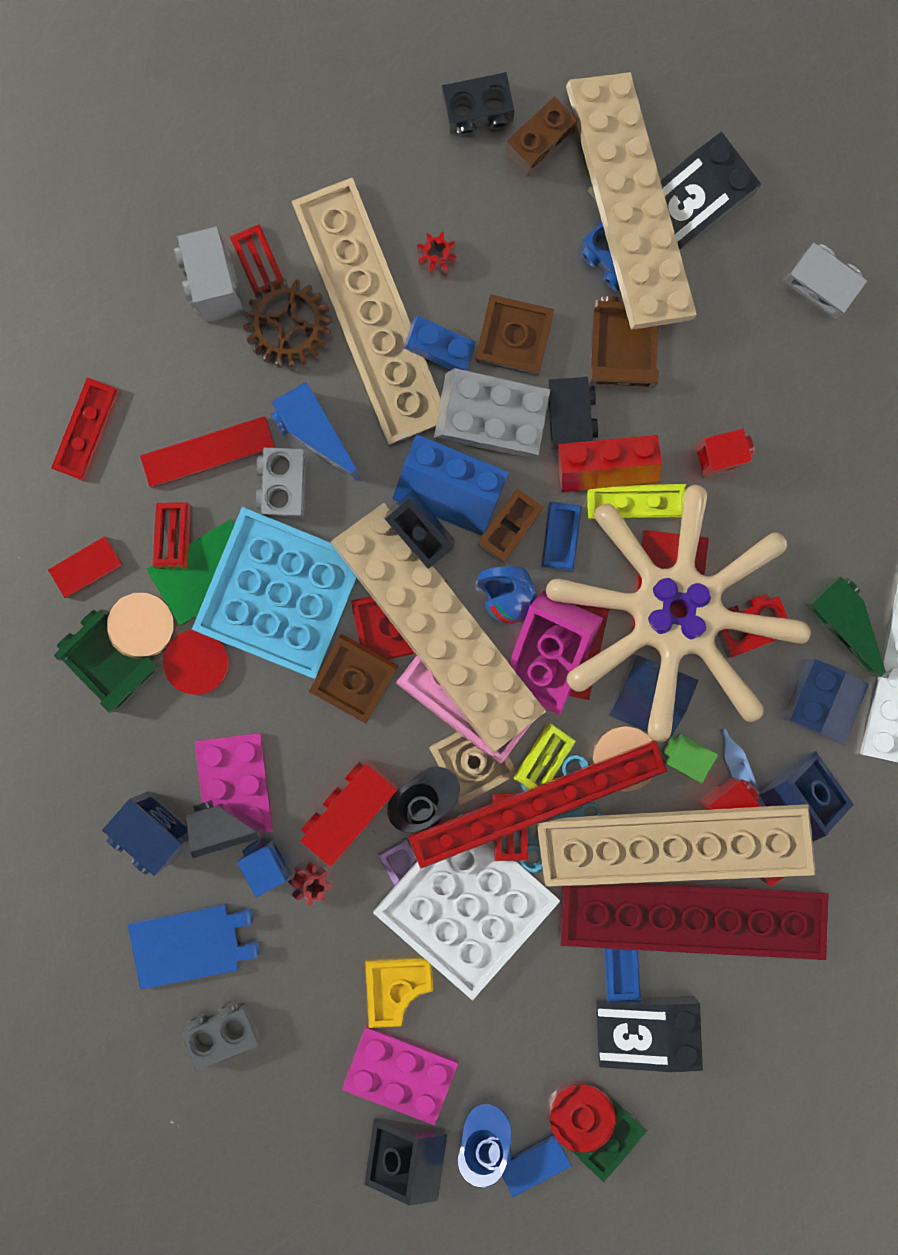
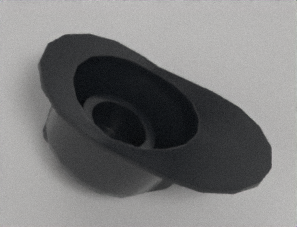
[387,767,460,833]

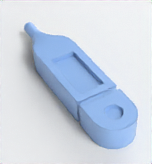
[721,728,764,806]

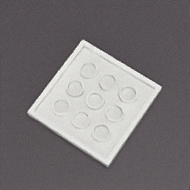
[373,812,560,1001]

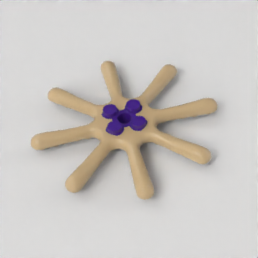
[546,485,811,742]

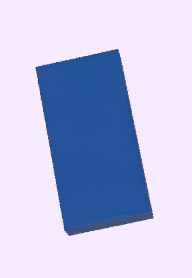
[541,502,582,571]
[604,948,641,1001]
[502,1135,571,1197]

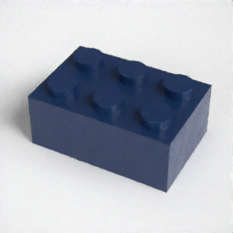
[102,792,189,876]

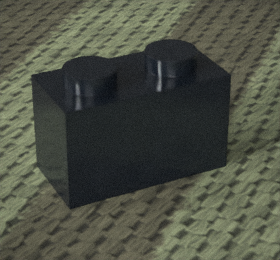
[547,377,598,450]
[385,490,455,569]

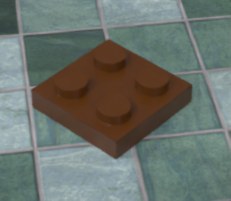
[475,294,554,375]
[309,634,398,724]

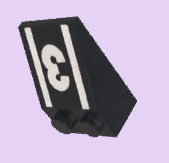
[660,131,761,251]
[596,996,703,1072]

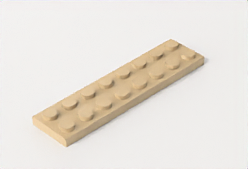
[566,72,697,330]
[291,177,441,446]
[331,503,546,753]
[537,804,816,887]

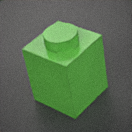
[662,734,718,784]

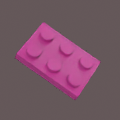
[195,733,273,832]
[342,1025,458,1126]

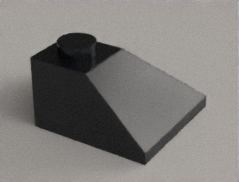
[186,800,266,858]

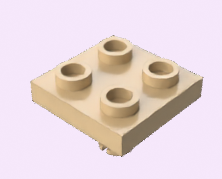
[429,732,517,806]

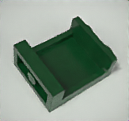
[54,609,161,713]

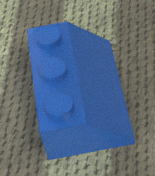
[392,434,509,536]

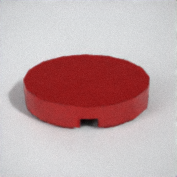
[163,630,229,695]
[550,1084,616,1153]

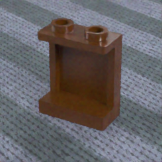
[589,296,659,388]

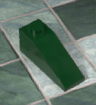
[806,577,886,676]

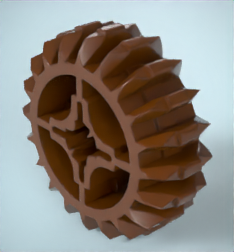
[243,279,333,369]

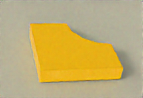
[365,957,433,1028]

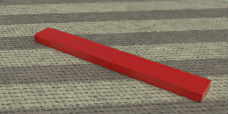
[408,740,668,869]

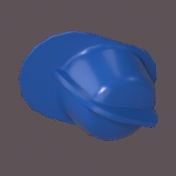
[458,1104,512,1187]

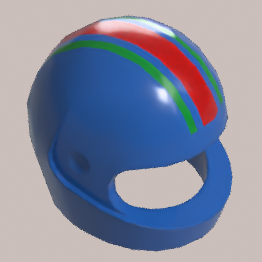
[477,566,537,624]

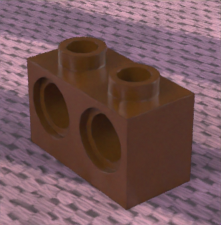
[505,96,577,176]
[477,488,544,564]

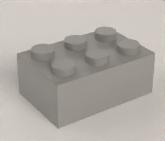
[174,226,245,323]
[434,368,550,458]

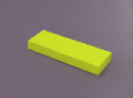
[587,484,686,519]

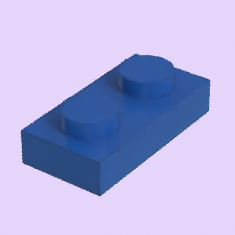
[403,315,476,371]

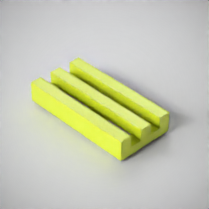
[513,723,576,789]

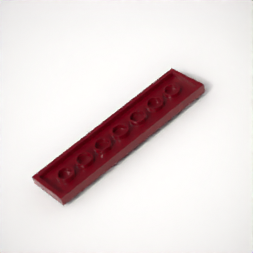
[560,883,829,960]

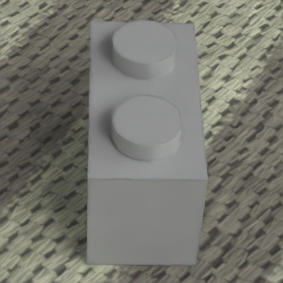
[784,242,867,319]

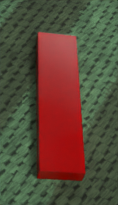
[140,416,276,488]

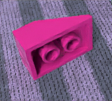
[509,591,603,715]

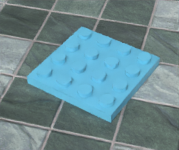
[192,507,357,679]

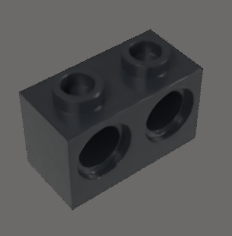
[442,72,515,136]

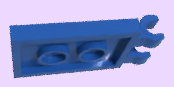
[128,904,260,990]

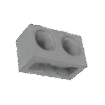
[256,448,306,518]

